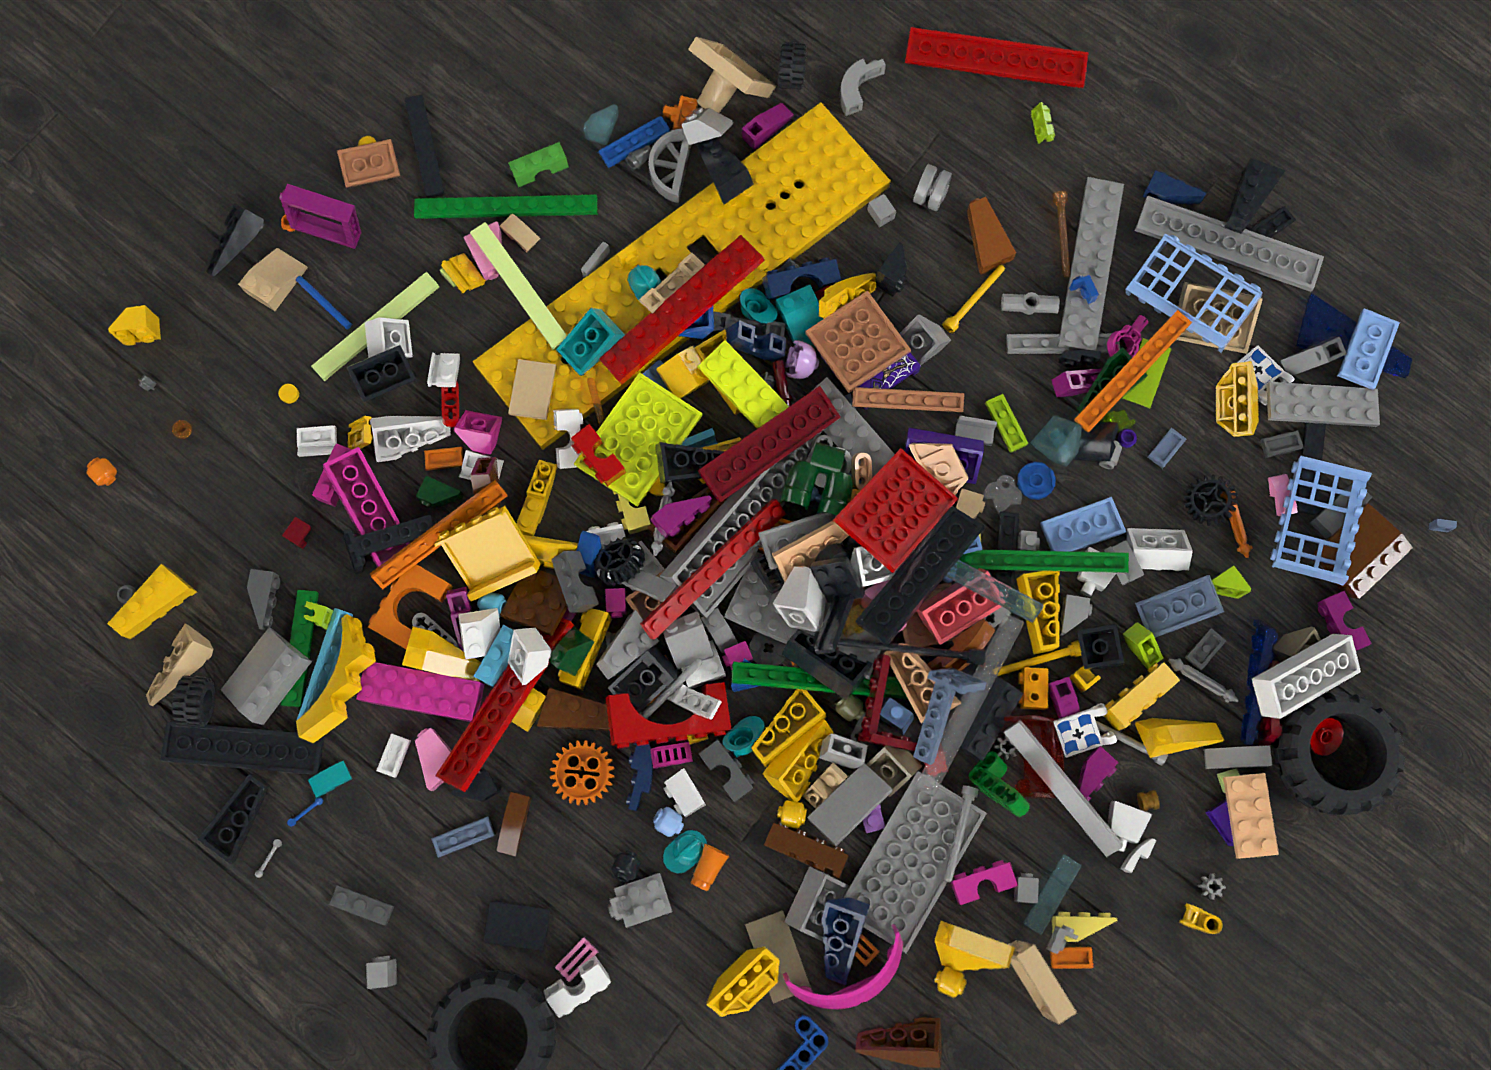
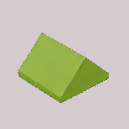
[1212,566,1251,599]

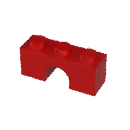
[571,424,626,487]

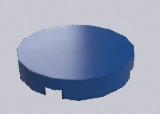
[1017,462,1056,500]

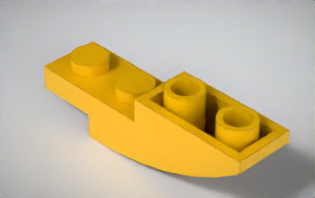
[819,273,876,318]
[516,460,557,536]

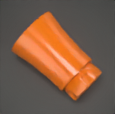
[691,844,729,891]

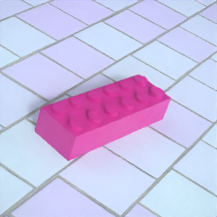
[323,447,411,568]
[356,662,484,722]

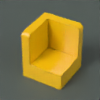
[1069,665,1101,693]

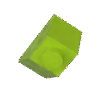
[1123,622,1163,669]

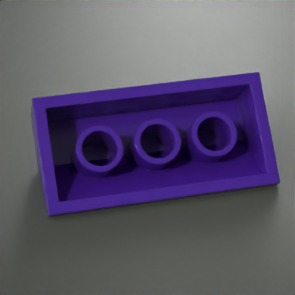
[904,428,984,484]

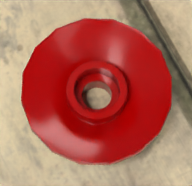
[1310,717,1344,756]

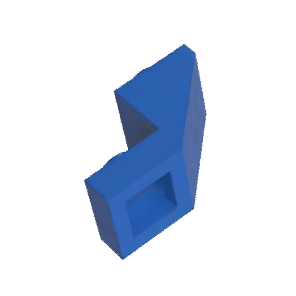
[576,531,602,578]

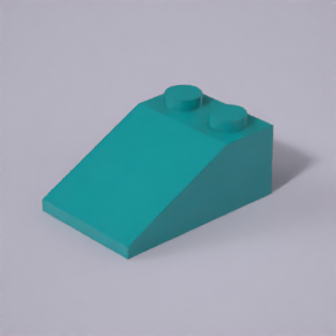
[776,285,825,348]
[556,308,625,376]

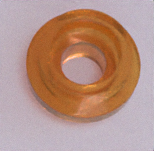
[172,420,192,439]

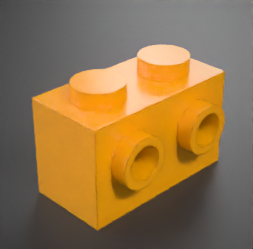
[1018,667,1048,710]

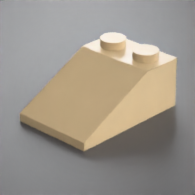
[238,248,308,311]

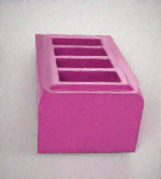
[650,742,693,769]

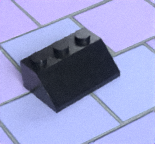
[347,345,416,402]

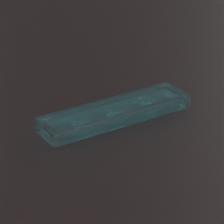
[1023,854,1082,935]

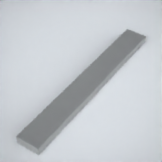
[1004,720,1123,857]

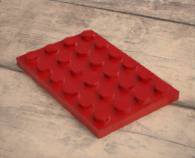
[833,448,959,573]

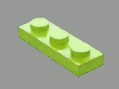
[985,394,1028,453]

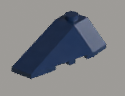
[822,898,870,985]

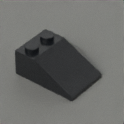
[608,645,681,713]

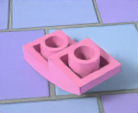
[1268,474,1298,516]

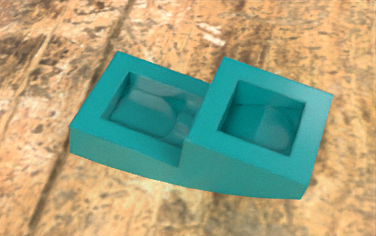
[308,761,352,798]

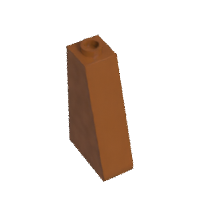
[967,197,1016,274]

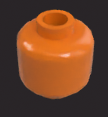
[87,457,117,486]

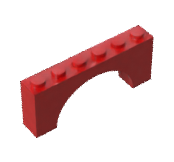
[605,682,731,748]

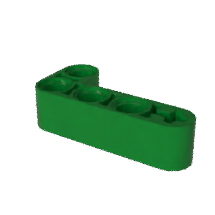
[969,751,1030,817]

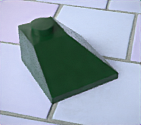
[549,627,595,676]

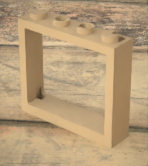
[1008,940,1077,1024]

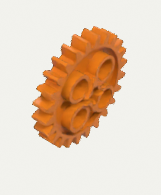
[550,740,615,805]

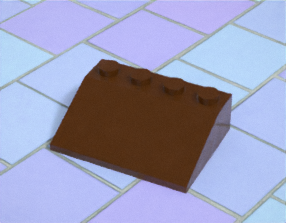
[1313,503,1413,599]

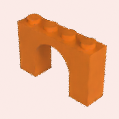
[368,564,453,649]

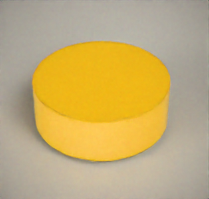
[278,384,299,404]

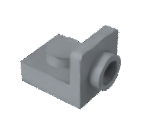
[1046,925,1078,954]

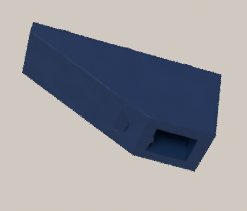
[1143,171,1206,204]

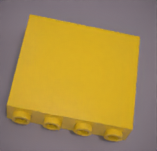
[434,506,541,601]

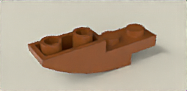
[927,618,995,671]

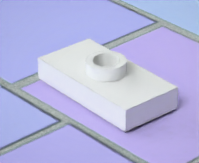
[376,733,411,778]

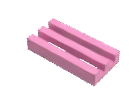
[555,937,598,982]

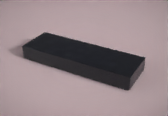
[1249,206,1296,238]

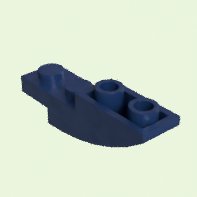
[626,742,653,811]

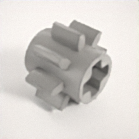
[993,735,1017,760]
[1198,874,1226,900]

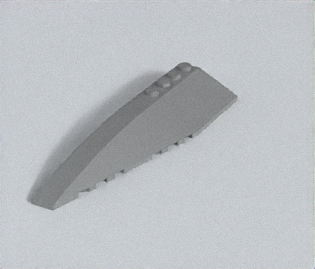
[660,431,822,618]

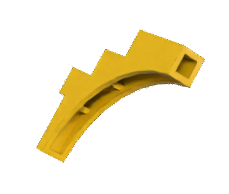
[296,614,376,743]

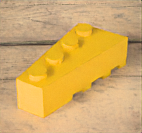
[107,564,197,639]
[751,689,826,767]

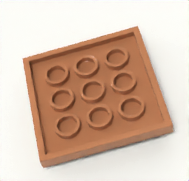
[806,291,911,393]

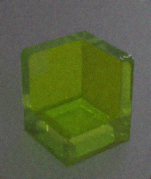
[1103,410,1136,433]

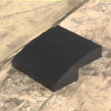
[1074,422,1119,461]

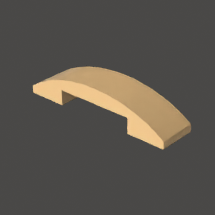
[639,253,705,314]

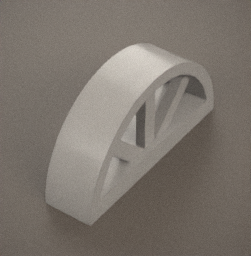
[649,128,692,203]

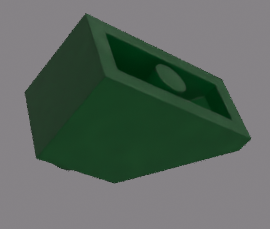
[416,476,464,508]

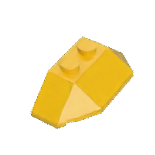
[1216,361,1259,437]
[523,535,578,568]
[706,947,779,1017]

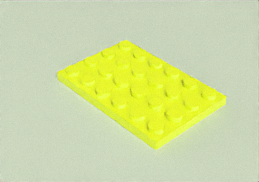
[574,372,702,507]

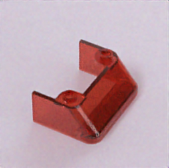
[1004,715,1064,799]

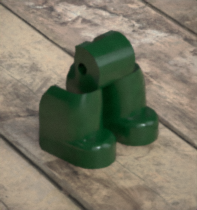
[779,442,853,515]

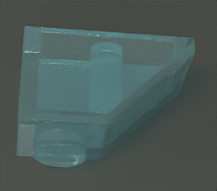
[583,105,619,145]

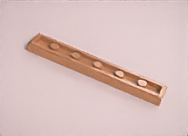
[852,387,964,412]

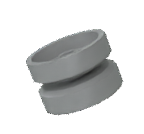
[913,164,952,211]

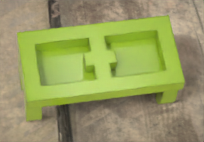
[304,601,333,630]

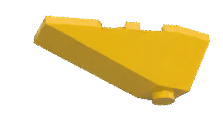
[935,921,1015,971]

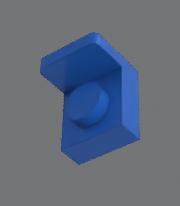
[1069,275,1099,304]

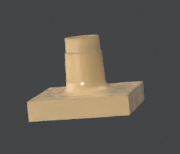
[688,37,776,113]

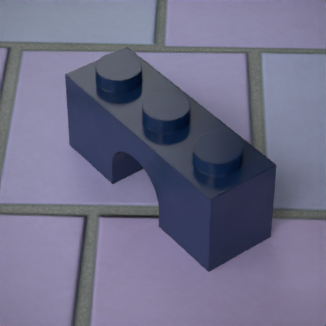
[726,320,786,362]

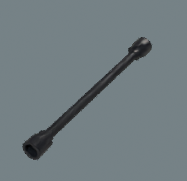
[813,631,985,665]

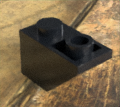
[451,769,500,802]

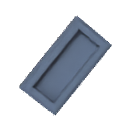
[1148,427,1186,469]

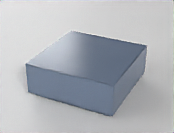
[1429,519,1457,532]

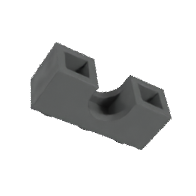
[551,551,599,613]
[699,740,754,803]

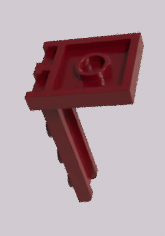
[858,654,917,751]

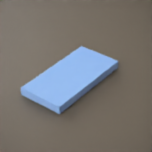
[1337,308,1400,390]
[1040,497,1126,552]

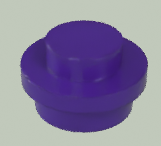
[1117,429,1137,448]

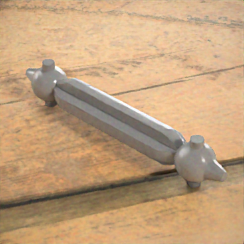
[651,482,675,556]
[1168,658,1238,702]

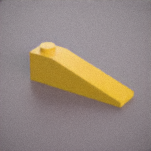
[402,627,481,682]
[1135,718,1224,758]
[762,719,834,802]

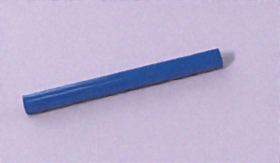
[296,275,352,329]

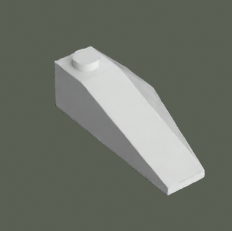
[370,416,451,462]

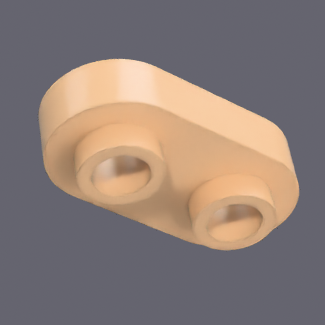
[851,453,872,490]

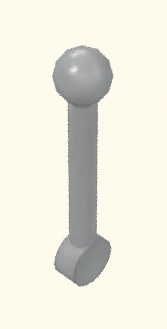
[255,839,282,878]

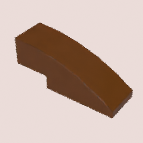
[497,792,532,856]

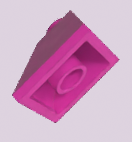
[454,410,502,455]

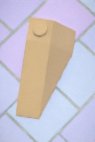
[146,624,213,706]

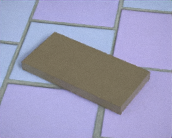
[745,910,811,1003]

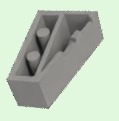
[596,610,659,680]

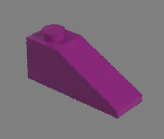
[1051,369,1102,397]

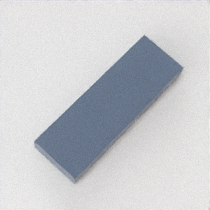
[431,817,495,857]

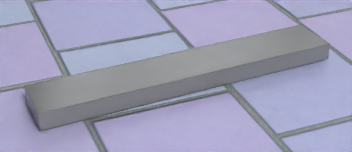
[1006,333,1120,354]

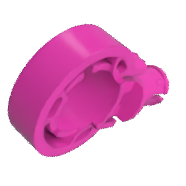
[1107,315,1148,358]

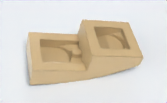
[499,213,540,252]

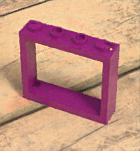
[280,184,361,249]

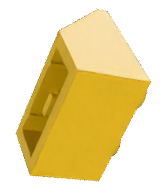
[108,305,161,345]

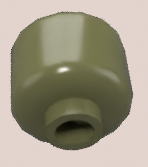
[835,694,864,721]

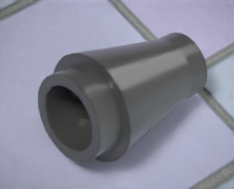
[626,145,652,170]

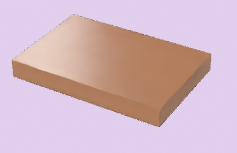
[337,139,400,188]

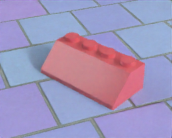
[916,568,1006,645]

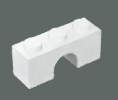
[553,409,583,469]
[544,956,611,1018]

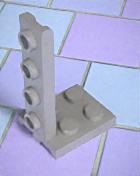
[608,873,672,928]

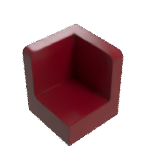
[282,517,311,549]

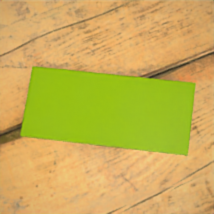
[1123,338,1171,408]

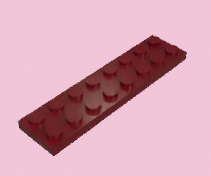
[697,386,841,503]

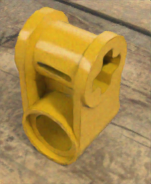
[1179,903,1222,934]

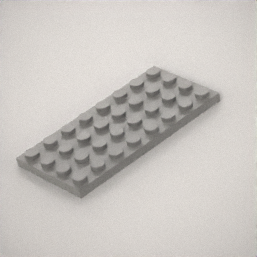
[724,552,881,679]
[843,771,987,953]

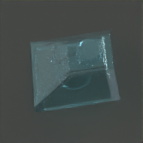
[1031,415,1082,467]

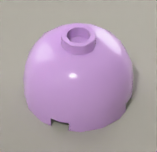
[786,340,819,379]

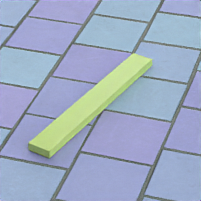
[470,222,567,349]
[312,272,439,381]

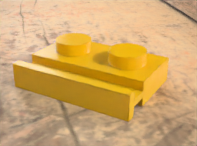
[441,253,486,293]
[348,416,373,450]

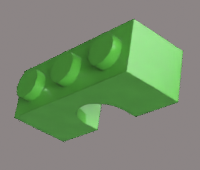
[508,142,569,187]

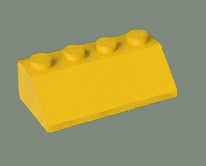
[558,609,612,691]

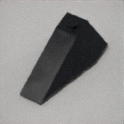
[206,203,264,277]

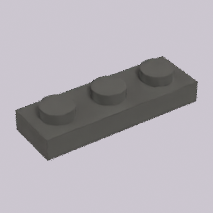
[329,885,394,926]

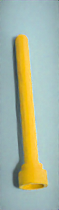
[942,265,1005,334]
[991,640,1082,676]

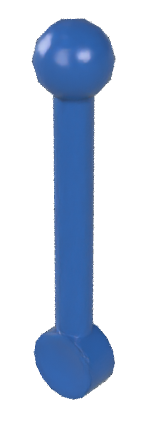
[287,797,323,826]

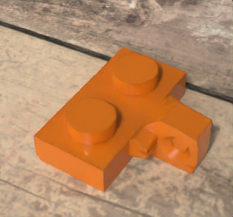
[663,96,698,130]

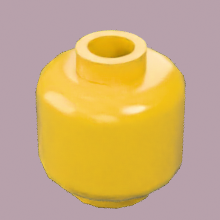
[777,800,807,828]
[935,967,967,998]

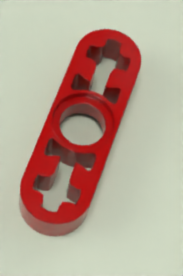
[441,382,459,427]

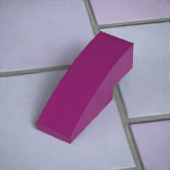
[446,587,473,651]

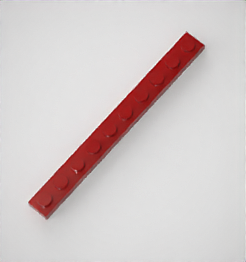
[640,499,786,640]

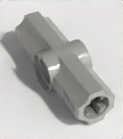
[1001,292,1060,315]

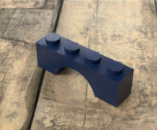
[762,257,842,300]

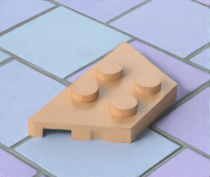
[909,443,969,495]

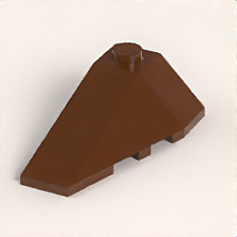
[855,1018,942,1068]

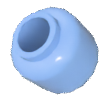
[653,807,684,837]

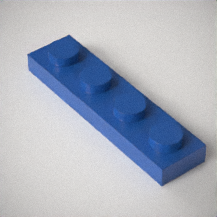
[599,116,670,168]

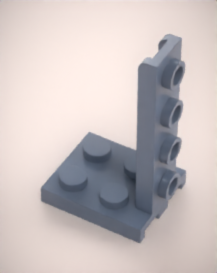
[913,668,987,765]

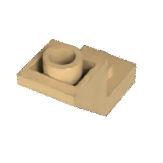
[803,763,848,809]

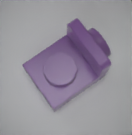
[862,804,885,833]

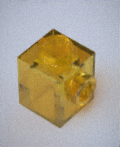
[842,604,865,638]

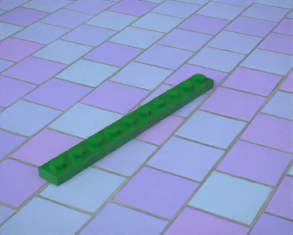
[414,195,598,219]
[952,550,1129,573]
[732,662,909,700]

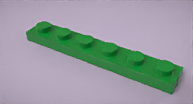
[281,590,319,707]

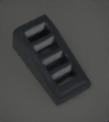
[750,554,785,595]

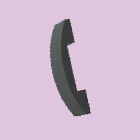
[713,311,786,337]

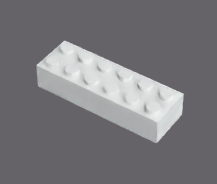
[1252,634,1361,719]

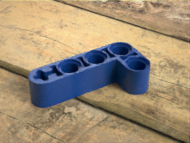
[776,1014,828,1070]

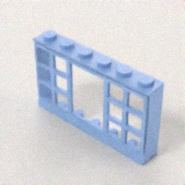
[1126,234,1262,353]
[1270,456,1372,585]

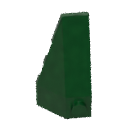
[1077,347,1148,413]

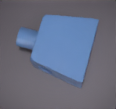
[879,697,914,735]

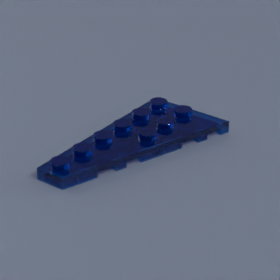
[1296,293,1412,378]
[1240,619,1277,746]

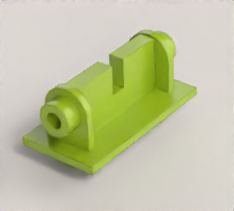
[1031,102,1055,144]

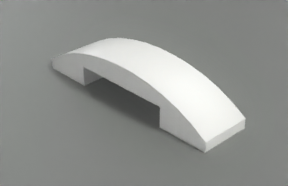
[667,684,721,720]

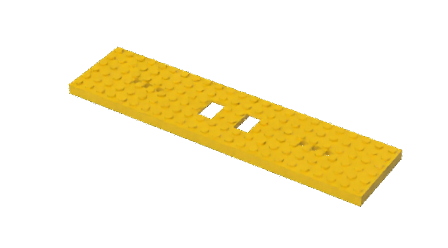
[473,103,891,450]

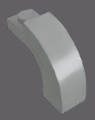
[840,59,886,116]

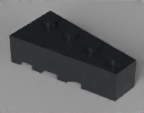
[655,442,725,483]

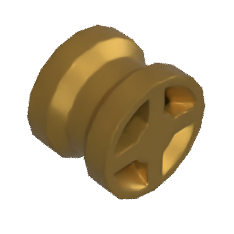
[1137,790,1159,812]

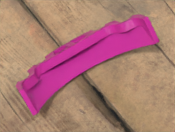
[783,924,903,1009]

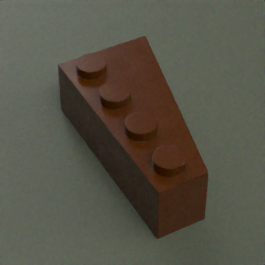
[764,821,849,878]

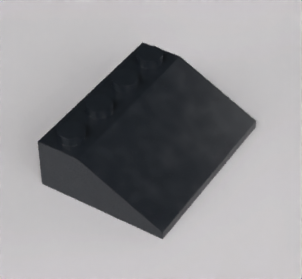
[942,664,1023,761]

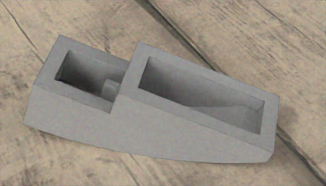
[1204,746,1272,769]

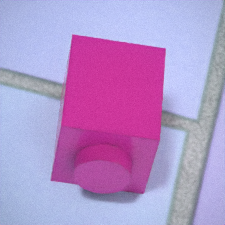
[605,588,627,618]
[722,641,753,670]

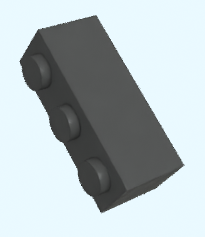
[1309,483,1372,539]

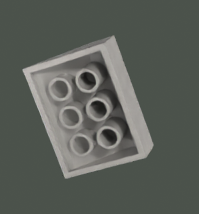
[221,627,312,725]

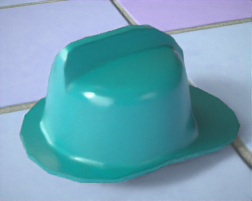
[628,265,661,300]
[740,288,777,323]
[723,716,765,757]
[663,830,707,873]

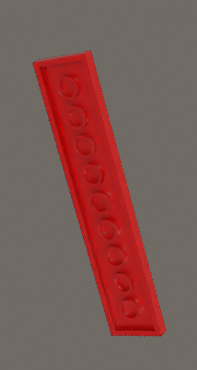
[905,27,1088,88]
[599,235,765,385]
[435,618,574,792]

